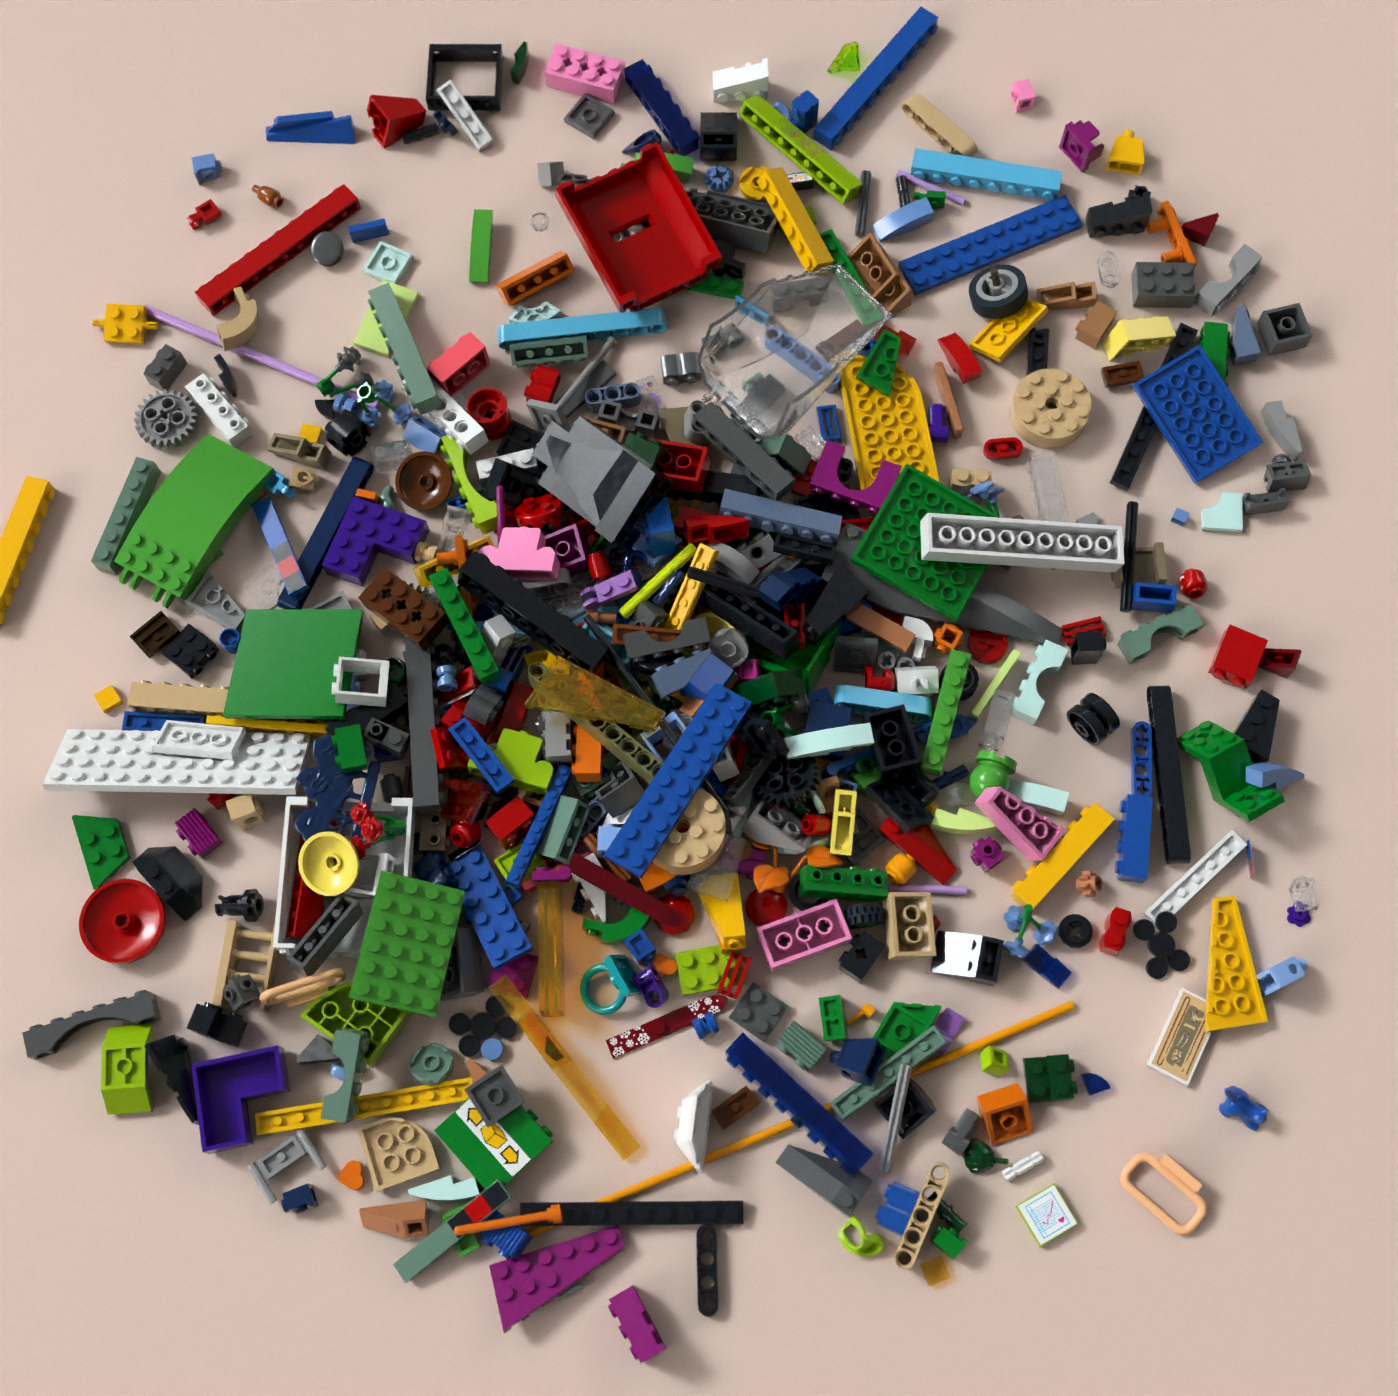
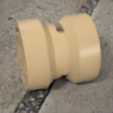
[414,541,440,562]

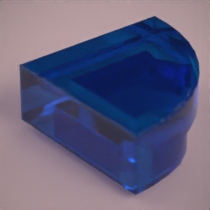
[1081,1073,1110,1096]

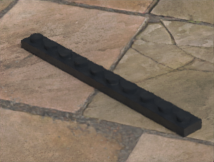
[1109,323,1198,491]
[520,1200,744,1226]

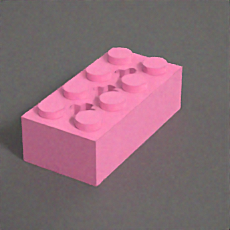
[544,43,626,104]
[756,899,852,972]

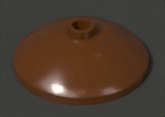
[395,451,453,511]

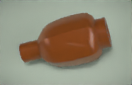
[252,185,283,208]

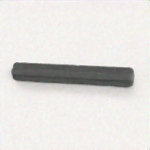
[855,170,871,237]

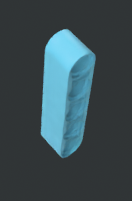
[834,685,932,724]

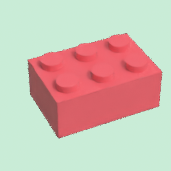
[427,332,490,398]

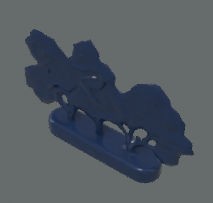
[294,734,381,841]

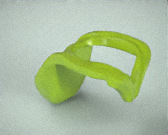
[838,1215,884,1257]

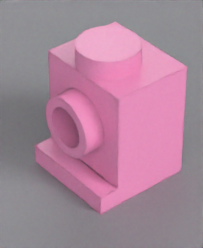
[1011,79,1036,112]

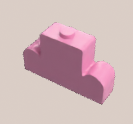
[478,526,560,581]

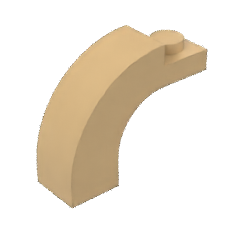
[217,287,258,351]

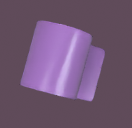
[935,1008,965,1054]

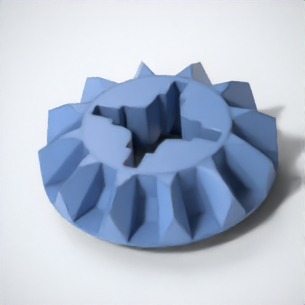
[705,164,734,192]

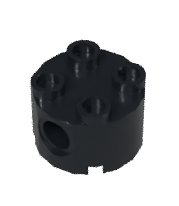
[325,409,371,457]

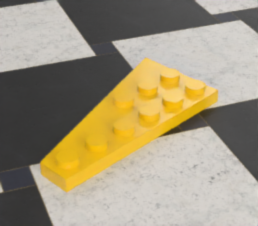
[1205,895,1268,1032]

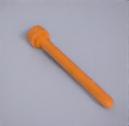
[454,1204,563,1235]

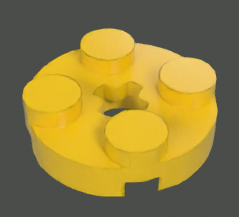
[739,166,768,202]

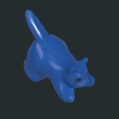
[1219,1086,1268,1131]

